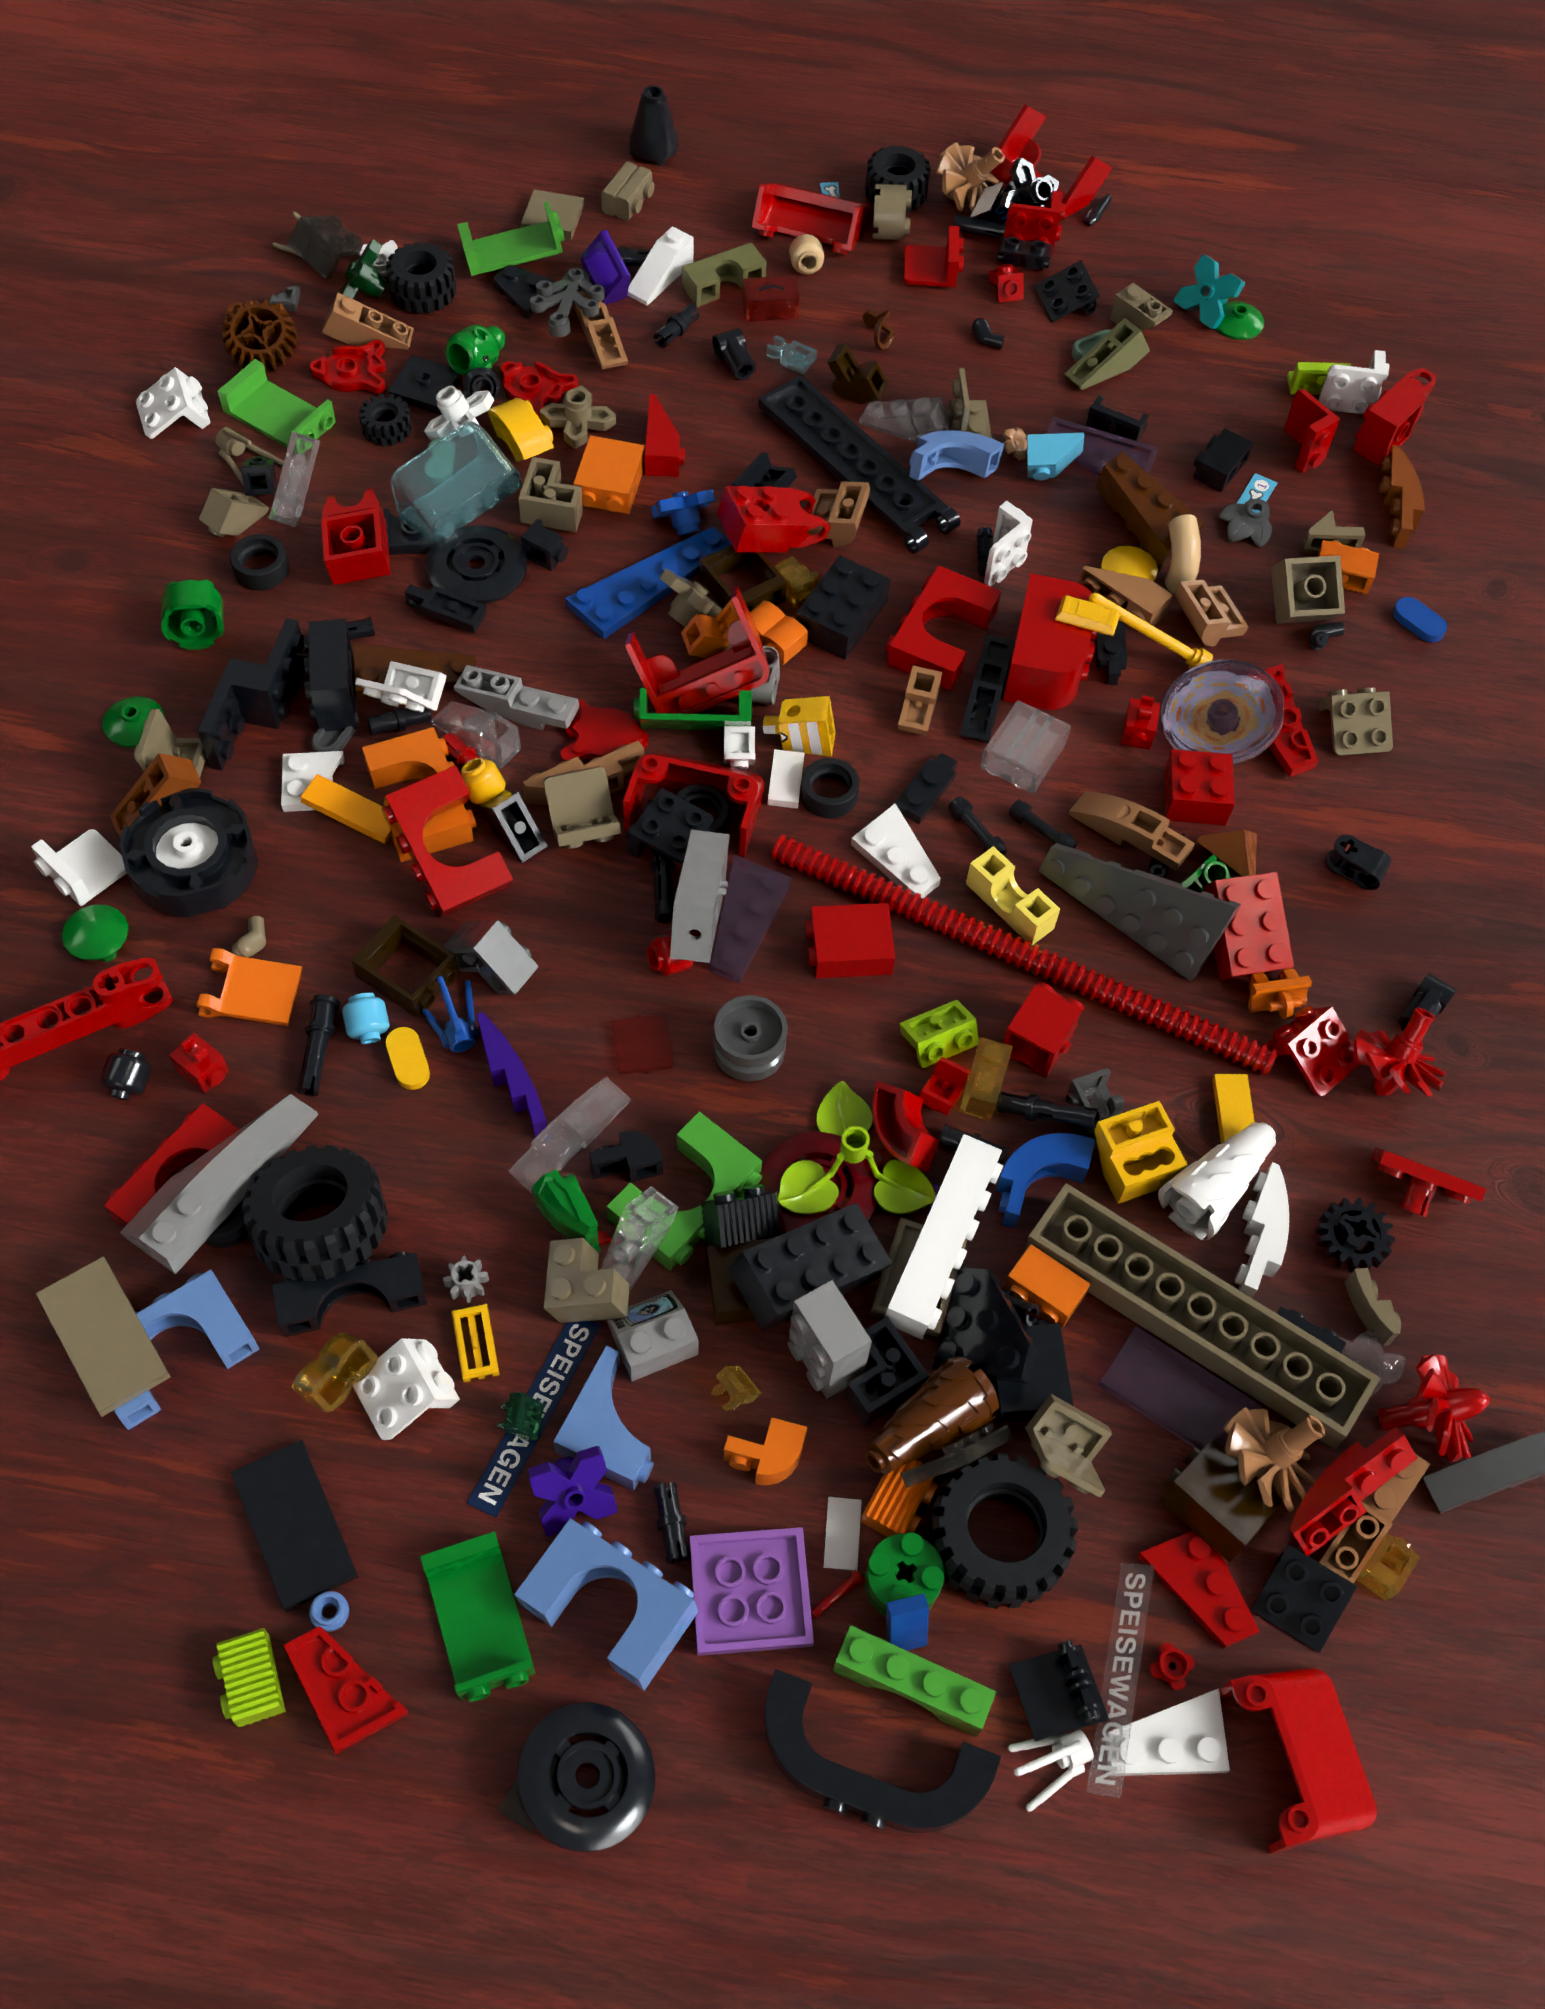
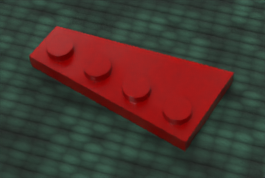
[1246,664,1318,778]

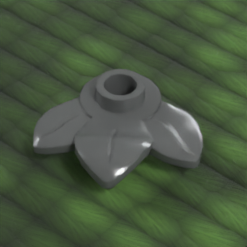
[1219,499,1272,548]

